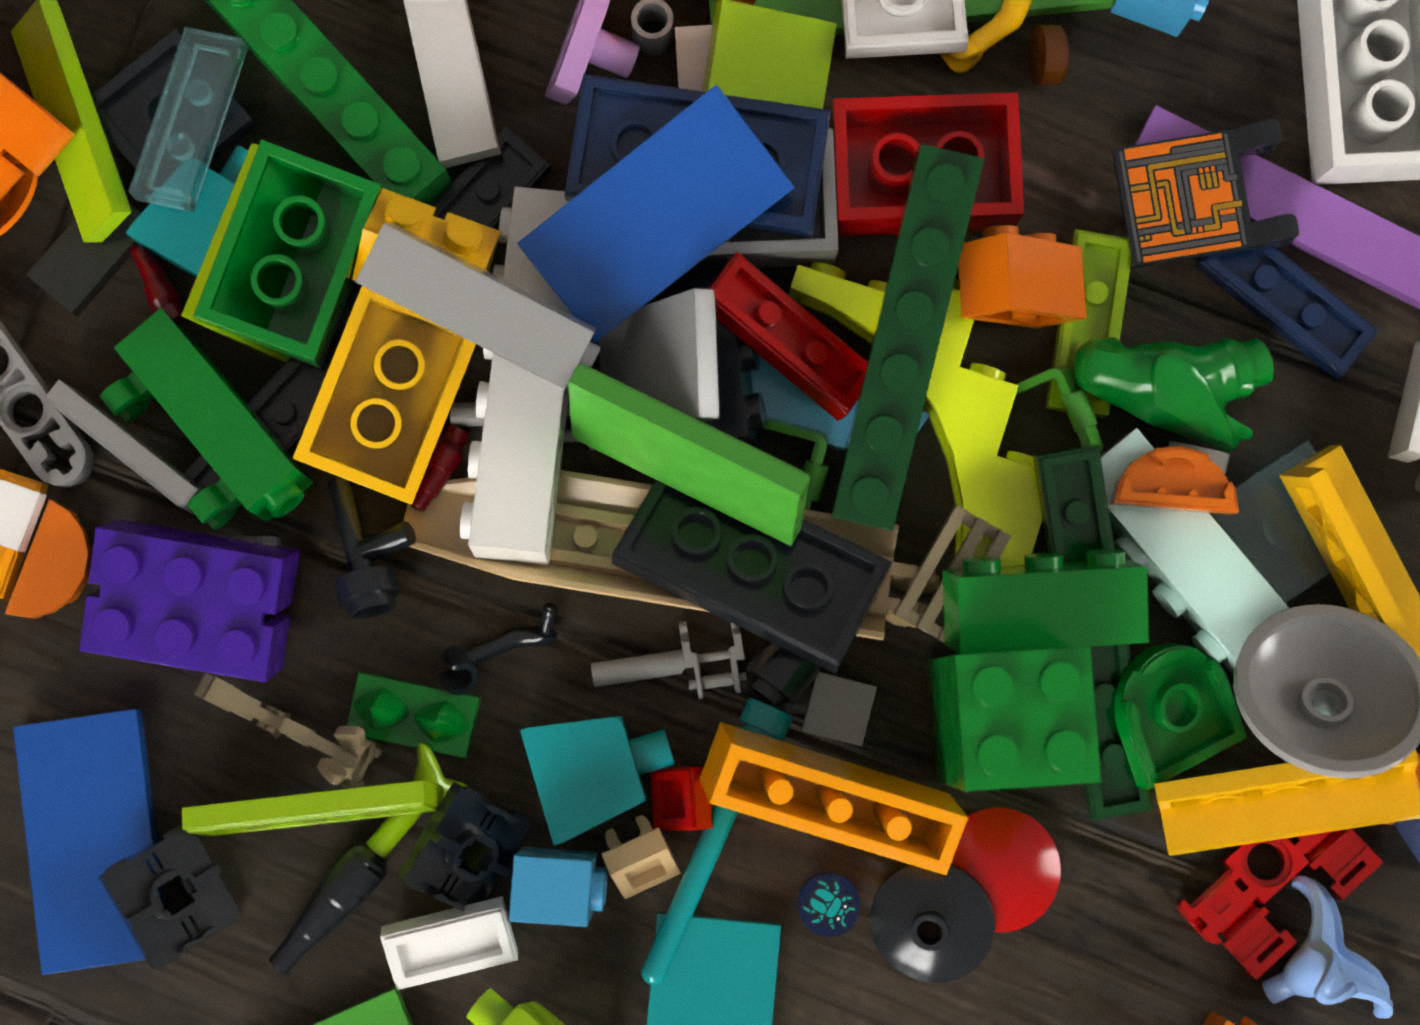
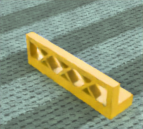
[1279,445,1420,659]
[1154,749,1420,856]

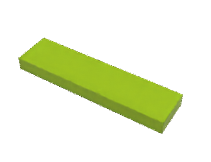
[11,0,132,242]
[182,780,444,837]

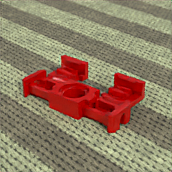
[1176,829,1384,980]

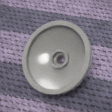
[1234,604,1420,778]

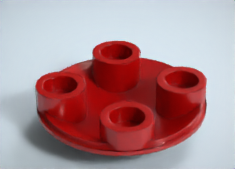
[951,807,1061,932]

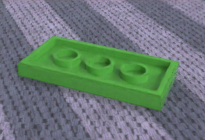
[568,364,810,546]

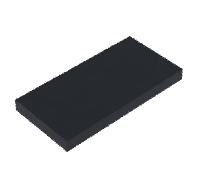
[612,480,892,674]

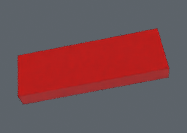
[707,252,868,421]

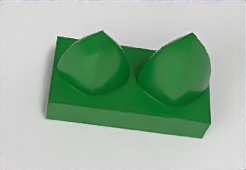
[347,672,481,758]

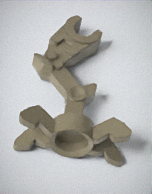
[193,672,386,789]

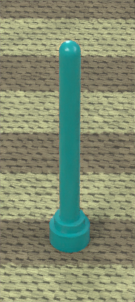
[641,698,793,985]

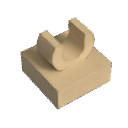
[602,815,681,899]

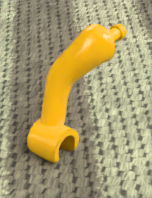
[940,0,1032,73]

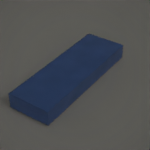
[1195,248,1379,379]

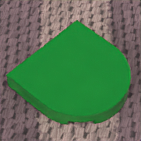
[1114,643,1247,790]

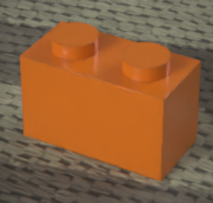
[958,225,1087,329]

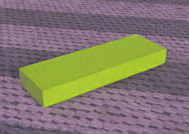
[1045,229,1131,419]

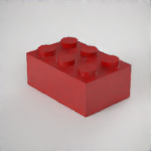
[829,92,1024,237]

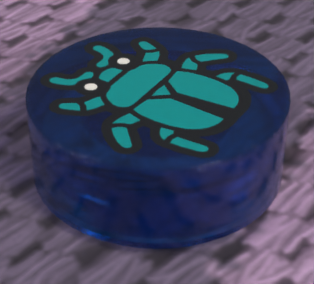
[797,872,860,937]

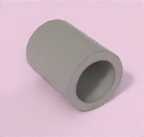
[631,0,674,56]

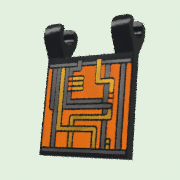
[1112,119,1299,269]

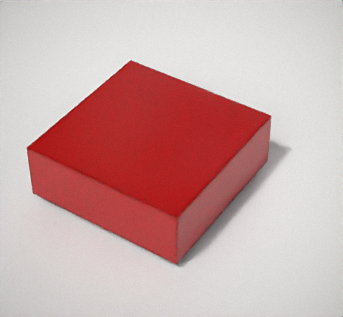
[650,766,713,831]

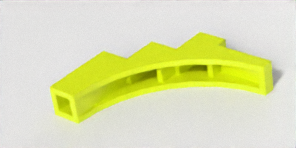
[789,262,1043,566]

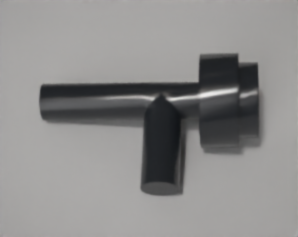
[327,477,416,620]

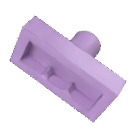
[544,0,640,105]

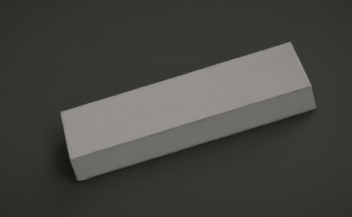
[45,380,203,515]

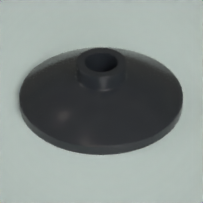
[870,864,995,983]

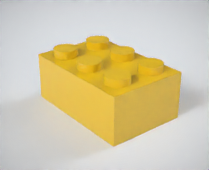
[293,286,476,505]

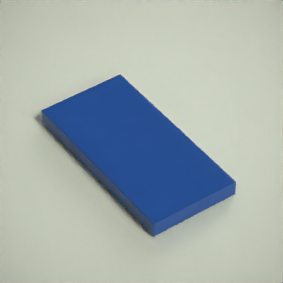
[517,84,795,343]
[13,709,166,975]

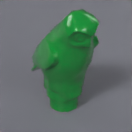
[1073,337,1274,453]

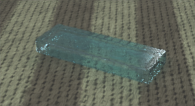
[129,27,248,212]

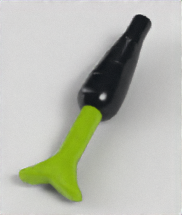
[268,743,468,975]

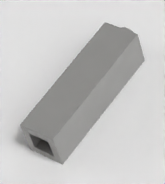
[355,222,601,389]

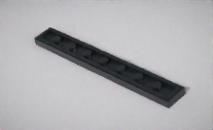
[184,126,552,513]

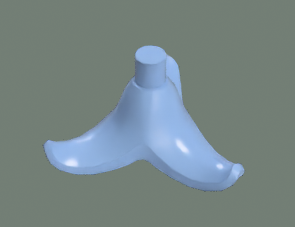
[1262,875,1393,1019]

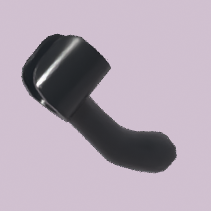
[439,603,558,695]

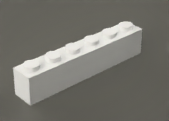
[460,187,573,565]

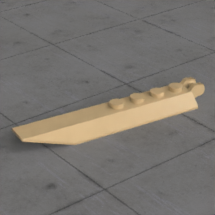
[403,470,939,640]

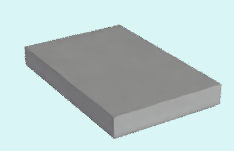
[599,288,719,422]

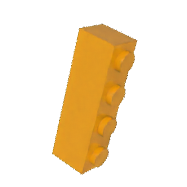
[699,722,969,875]

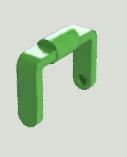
[1015,366,1103,454]
[766,417,829,510]

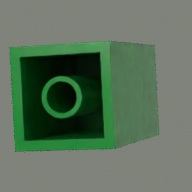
[928,646,1101,792]

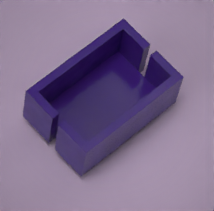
[79,519,300,682]

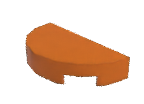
[1110,445,1239,515]
[4,499,93,619]

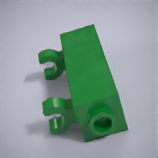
[99,308,314,531]

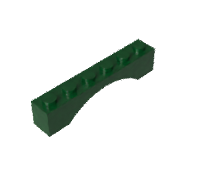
[831,144,984,531]

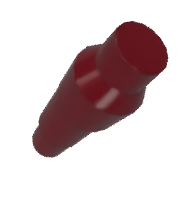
[131,244,187,324]
[410,425,470,512]

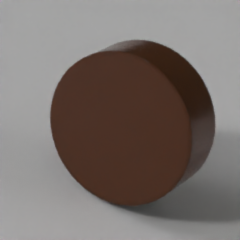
[1029,24,1069,86]

